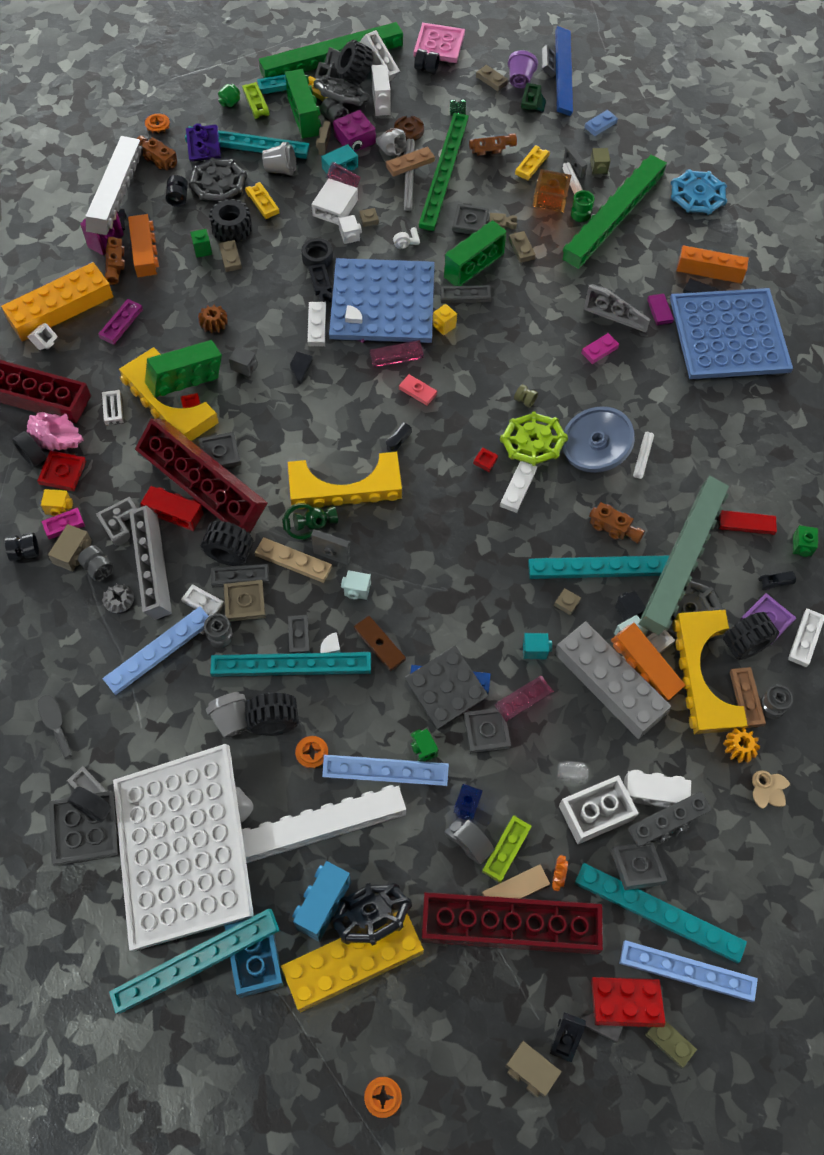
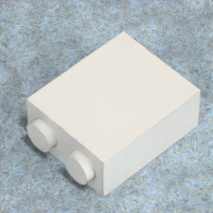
[372,65,391,116]
[312,179,358,225]

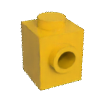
[432,304,457,336]
[41,489,73,516]

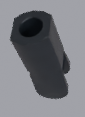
[386,423,412,452]
[758,571,796,590]

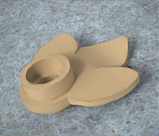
[752,770,790,809]

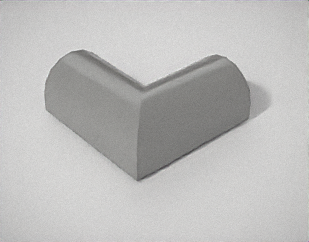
[96,496,137,545]

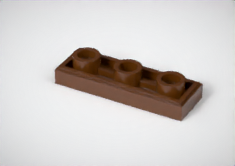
[354,616,406,672]

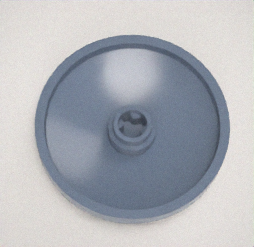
[562,407,635,473]

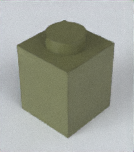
[590,148,610,174]

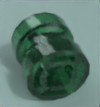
[450,99,466,116]

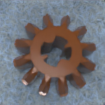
[198,304,228,333]

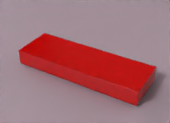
[719,510,777,535]

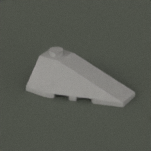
[583,284,651,332]

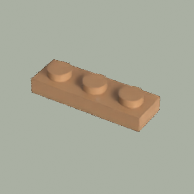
[386,146,435,177]
[730,667,766,728]

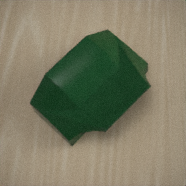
[521,83,546,112]

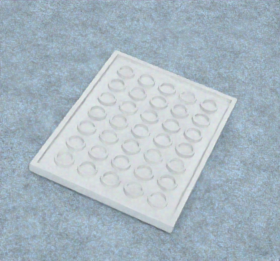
[113,744,254,951]

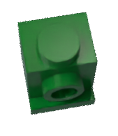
[411,729,439,762]

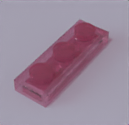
[370,340,424,367]
[495,675,553,722]

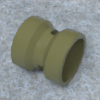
[514,384,538,408]

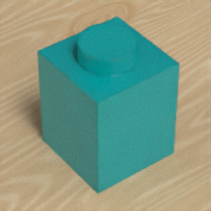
[523,633,552,659]

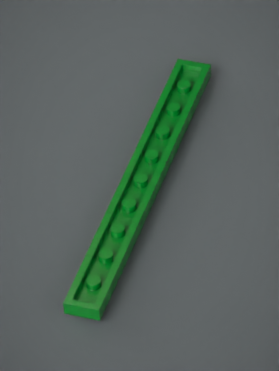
[419,113,469,231]

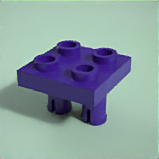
[186,123,221,162]

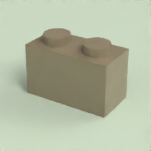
[48,524,92,572]
[505,1041,561,1098]

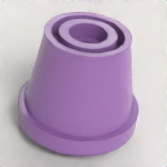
[508,50,538,88]

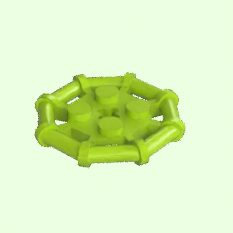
[500,411,568,466]

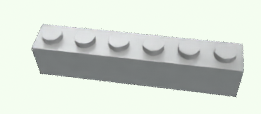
[130,505,172,620]

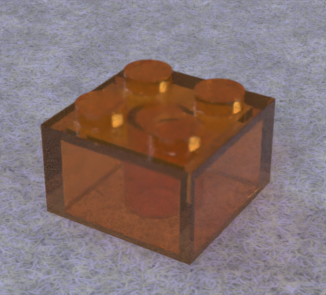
[533,169,572,212]

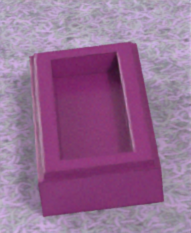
[647,294,674,325]

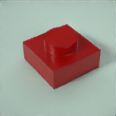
[180,393,200,408]
[473,447,498,472]

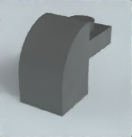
[315,47,341,79]
[445,817,495,865]

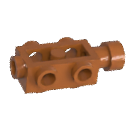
[469,133,517,156]
[137,136,177,171]
[105,237,125,285]
[589,502,645,544]

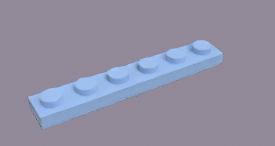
[102,606,209,695]
[322,755,449,786]
[619,940,758,1002]

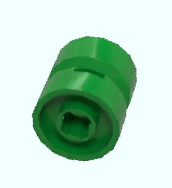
[571,190,595,222]

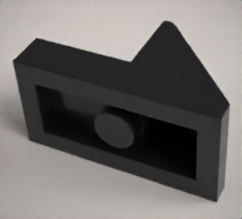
[550,1012,586,1062]

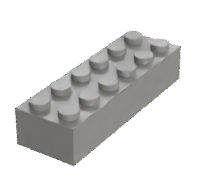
[554,621,672,739]

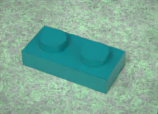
[257,75,286,94]

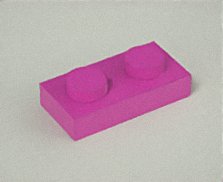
[581,333,619,364]
[42,508,85,540]

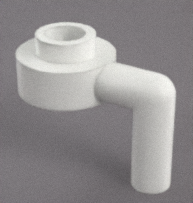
[393,227,420,249]

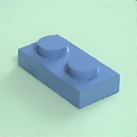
[585,110,618,136]

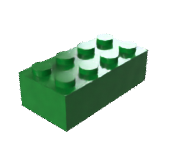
[285,69,321,139]
[444,220,507,286]
[145,340,222,398]

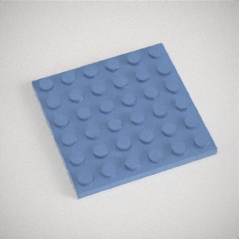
[329,258,434,343]
[670,288,793,379]

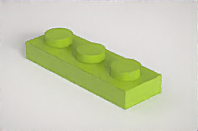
[482,815,532,883]

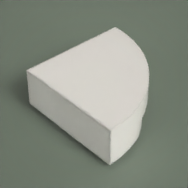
[345,305,362,324]
[320,632,340,653]

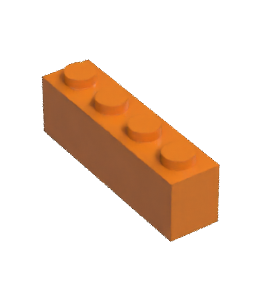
[128,214,159,277]
[677,245,749,284]
[611,623,686,701]

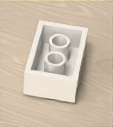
[559,775,639,844]

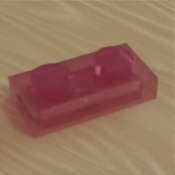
[326,162,361,188]

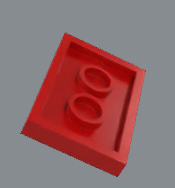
[591,977,666,1027]

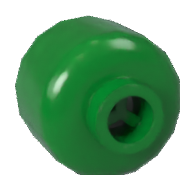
[218,84,241,108]

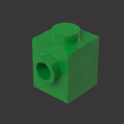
[190,229,212,258]
[793,525,818,557]

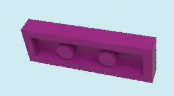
[98,299,143,345]

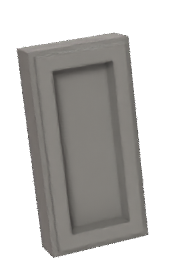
[67,766,106,793]

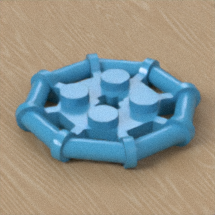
[671,169,727,215]

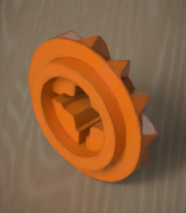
[145,114,170,133]
[295,736,328,769]
[552,855,568,891]
[364,1077,402,1118]

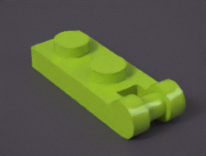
[242,82,270,119]

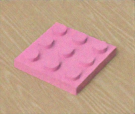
[414,23,465,63]

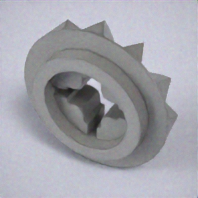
[102,583,134,613]

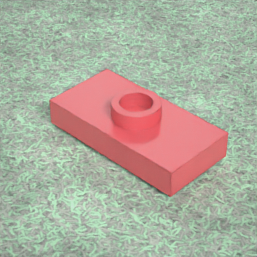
[399,374,437,406]

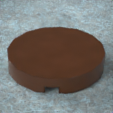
[394,116,424,141]

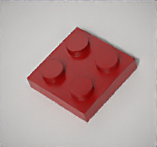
[37,450,87,491]

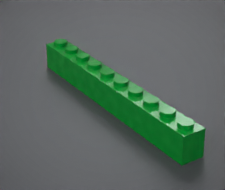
[259,22,403,78]
[562,154,667,269]

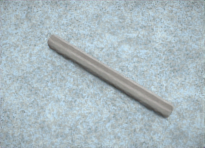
[404,139,415,212]

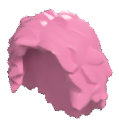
[26,412,83,451]

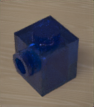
[454,784,483,820]

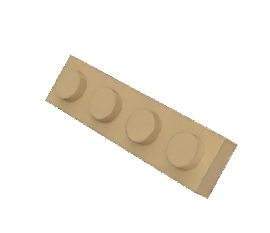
[255,537,332,583]

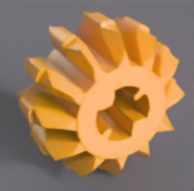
[723,728,760,763]

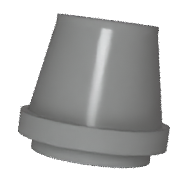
[262,142,296,176]
[206,692,248,738]

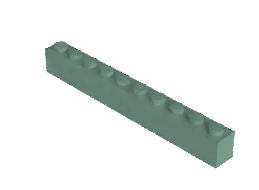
[638,475,729,636]

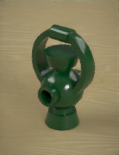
[282,503,338,539]

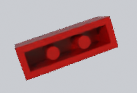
[140,486,204,532]

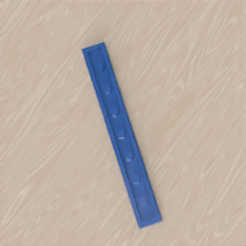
[555,26,573,116]

